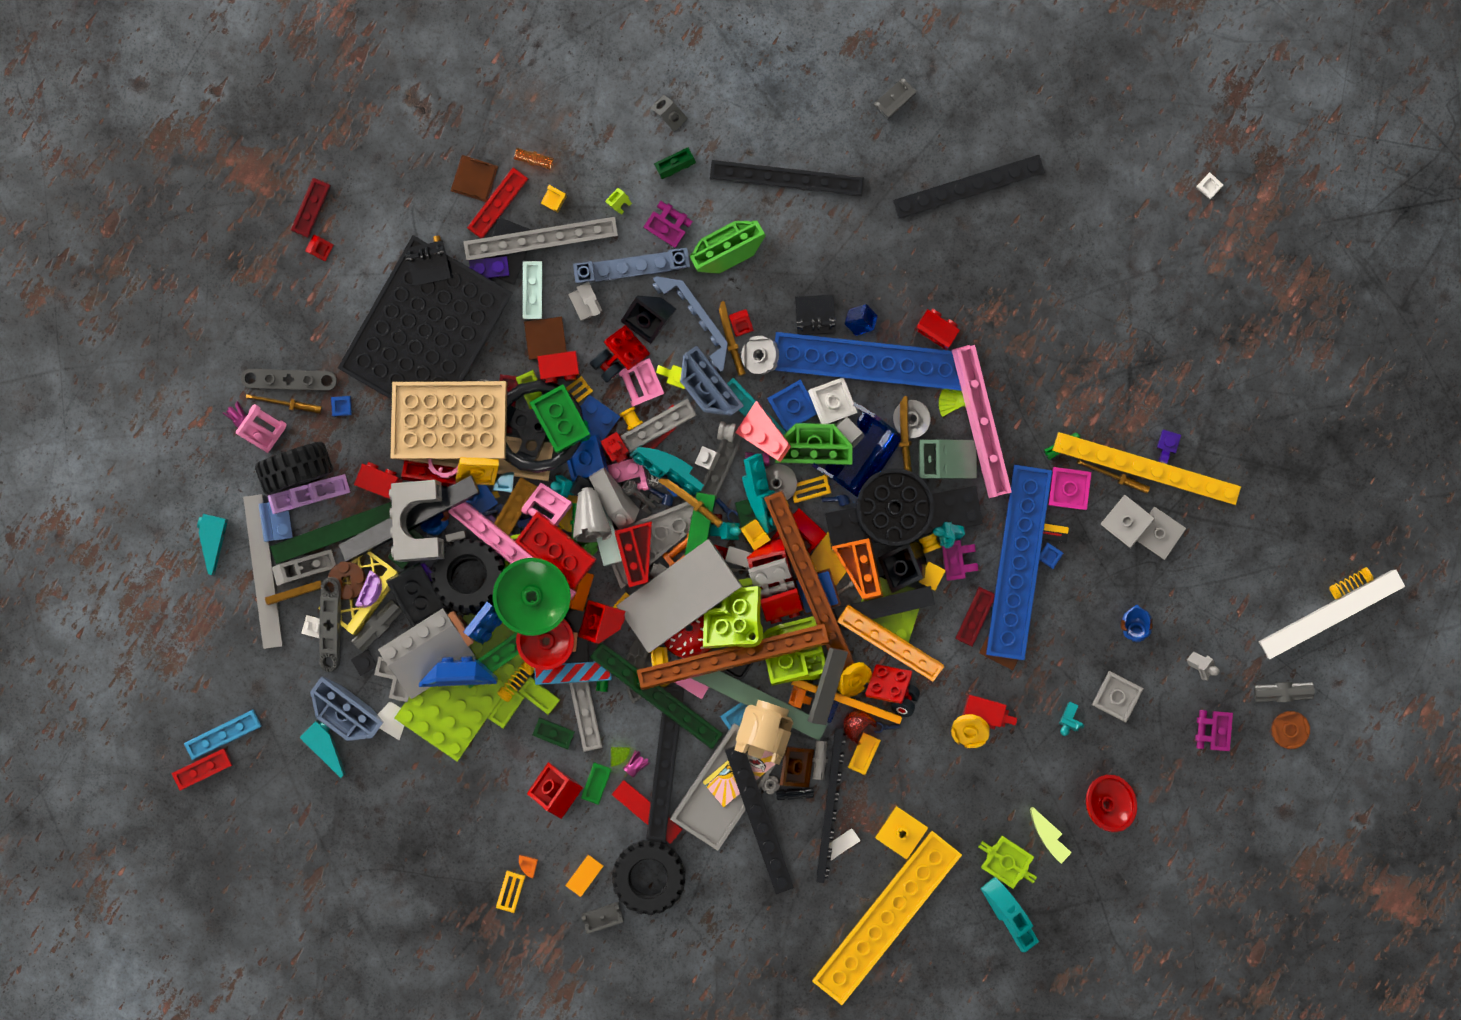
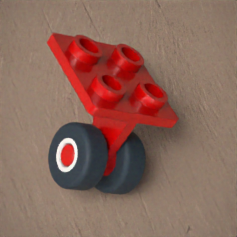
[590,325,650,383]
[865,664,920,717]

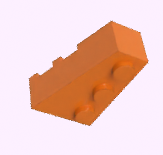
[832,538,884,601]

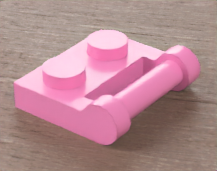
[619,358,664,407]
[236,404,287,453]
[607,458,650,491]
[521,483,573,527]

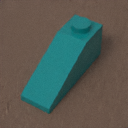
[197,514,228,575]
[300,720,345,778]

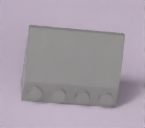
[378,608,476,699]

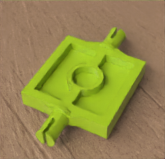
[978,836,1037,889]

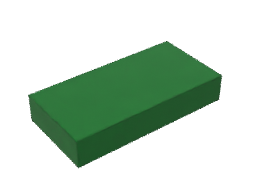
[581,762,612,805]

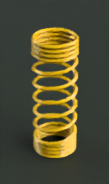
[1329,567,1373,600]
[497,661,534,702]

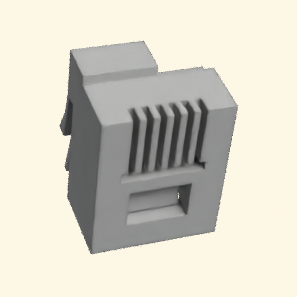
[568,281,603,322]
[725,546,751,572]

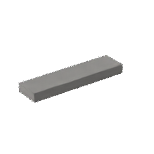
[621,399,697,453]
[569,682,603,752]

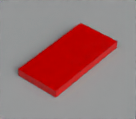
[515,511,597,590]

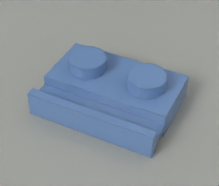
[259,502,293,542]

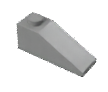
[589,467,640,530]
[272,549,336,586]

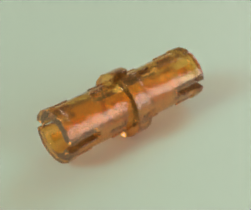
[514,148,554,170]

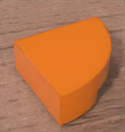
[519,855,538,878]

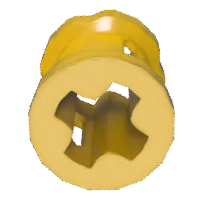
[619,406,643,431]

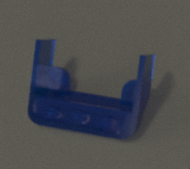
[812,402,901,497]

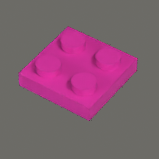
[1048,467,1092,510]

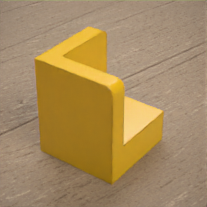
[541,185,567,213]
[740,519,770,551]
[919,561,946,591]

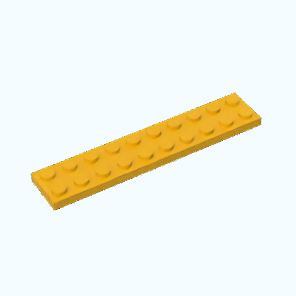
[812,830,962,1005]

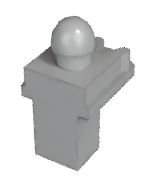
[1187,652,1220,681]

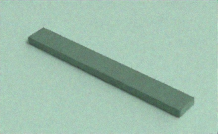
[690,656,828,741]

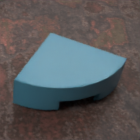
[493,472,514,492]

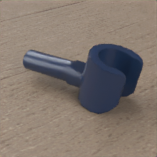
[648,487,673,506]
[822,495,850,506]
[716,498,738,522]
[482,503,505,517]
[874,721,901,733]

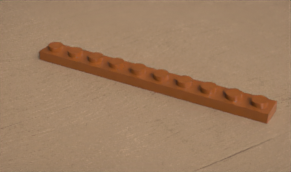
[764,490,855,672]
[637,624,829,690]

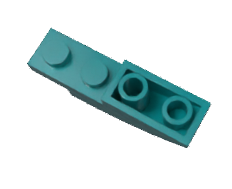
[629,447,704,496]
[742,453,777,533]
[980,877,1039,953]

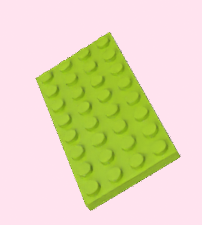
[394,604,524,762]

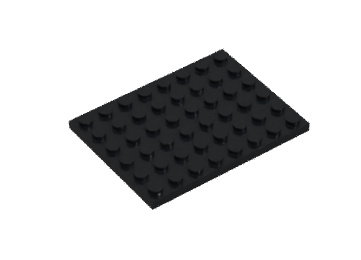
[338,235,513,400]

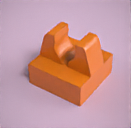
[788,686,812,709]

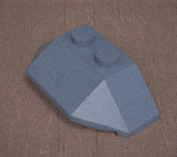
[680,346,744,416]
[310,676,384,741]

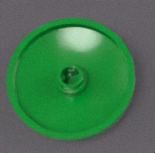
[493,558,571,636]

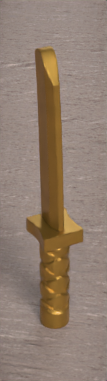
[719,301,746,376]
[246,394,322,414]
[899,396,912,472]
[1077,460,1150,493]
[658,479,723,528]

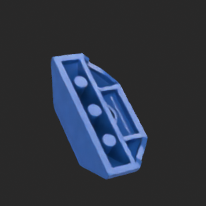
[419,656,498,687]

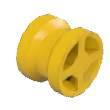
[919,534,942,554]

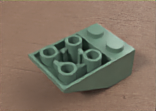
[919,440,977,479]

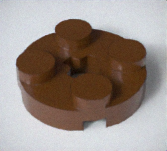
[327,562,366,600]

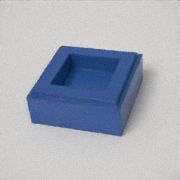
[331,396,352,416]
[1039,542,1064,569]

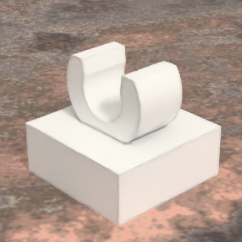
[301,615,320,638]

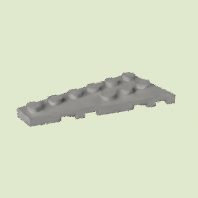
[611,498,696,589]

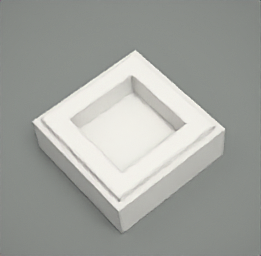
[1196,172,1223,199]

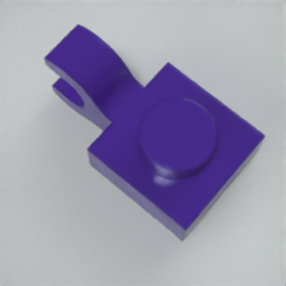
[1157,429,1181,464]

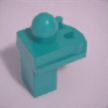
[550,475,576,498]
[710,522,741,540]
[933,522,965,548]
[1059,702,1085,736]

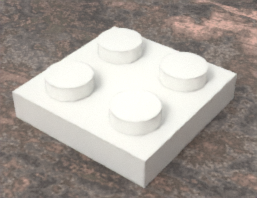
[808,378,857,424]

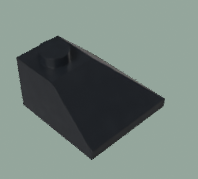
[621,295,676,344]
[878,542,926,593]

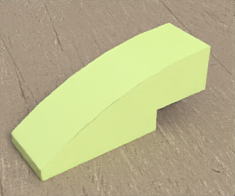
[1030,807,1072,864]

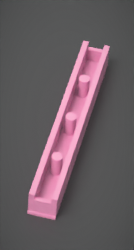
[952,345,1012,498]

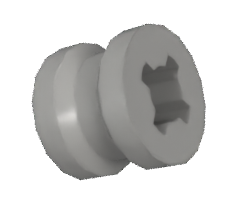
[717,421,736,443]

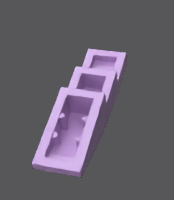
[268,474,350,514]

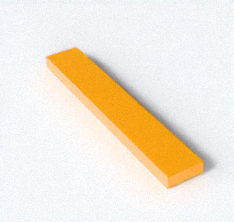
[837,605,944,682]
[791,680,902,724]

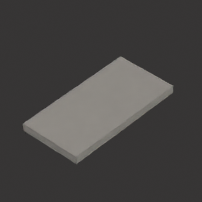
[616,539,743,653]
[670,723,776,851]

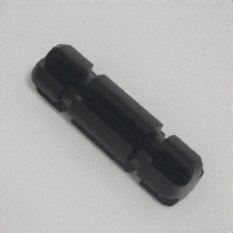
[776,788,814,800]

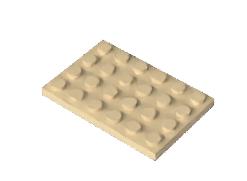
[391,381,507,459]

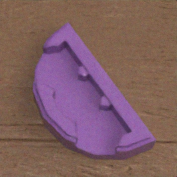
[355,571,382,608]

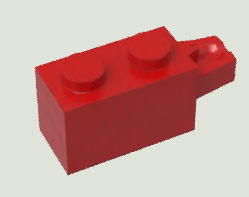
[600,432,630,464]
[354,462,403,499]
[962,694,1018,730]

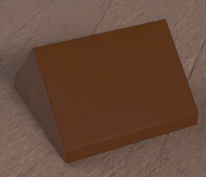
[779,746,814,788]

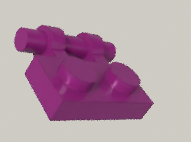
[643,201,693,249]
[1195,710,1233,751]

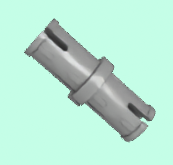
[812,740,828,780]

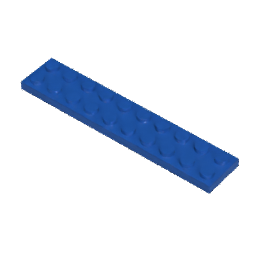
[773,332,962,391]
[986,465,1052,660]

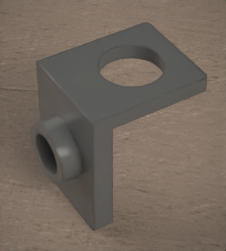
[651,95,688,132]

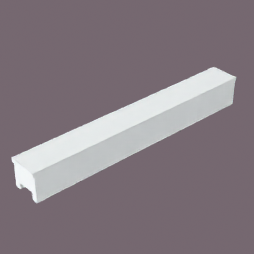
[1258,570,1405,659]

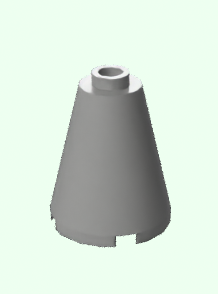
[573,487,612,543]

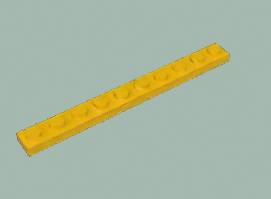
[1052,432,1241,505]

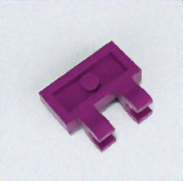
[942,540,978,581]

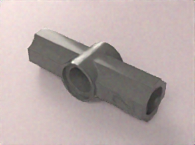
[351,599,403,652]
[1254,682,1315,702]

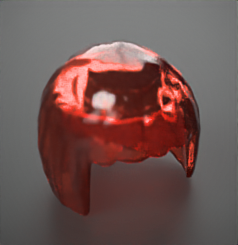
[843,710,877,745]

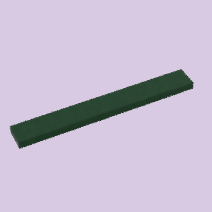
[270,502,392,564]
[589,642,723,749]

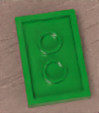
[529,384,591,454]

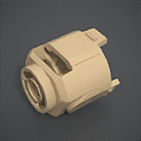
[735,700,793,765]

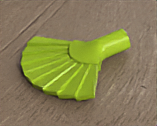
[939,389,966,417]

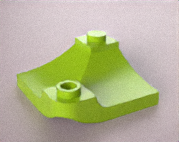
[703,586,763,649]
[762,616,826,686]

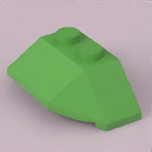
[689,221,766,274]
[775,423,853,465]

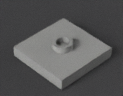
[1100,495,1155,549]
[1137,507,1186,560]
[1092,671,1144,723]

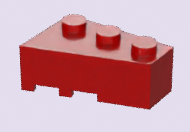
[614,521,652,587]

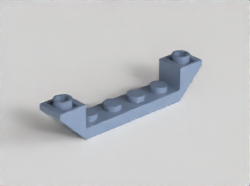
[573,248,690,283]
[652,276,728,373]

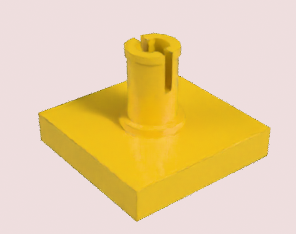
[456,457,499,485]
[875,806,928,859]

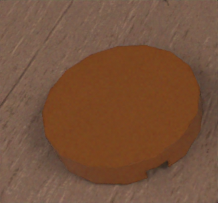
[1271,711,1310,749]

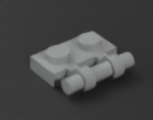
[748,558,795,598]

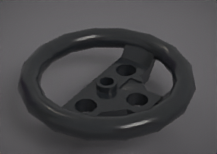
[504,380,584,473]

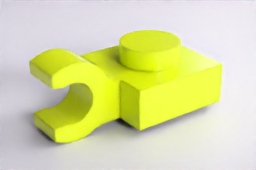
[656,365,685,389]

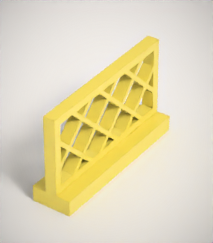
[318,551,400,636]

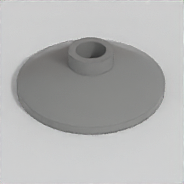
[893,400,931,438]
[765,464,797,500]

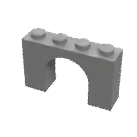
[389,480,444,562]

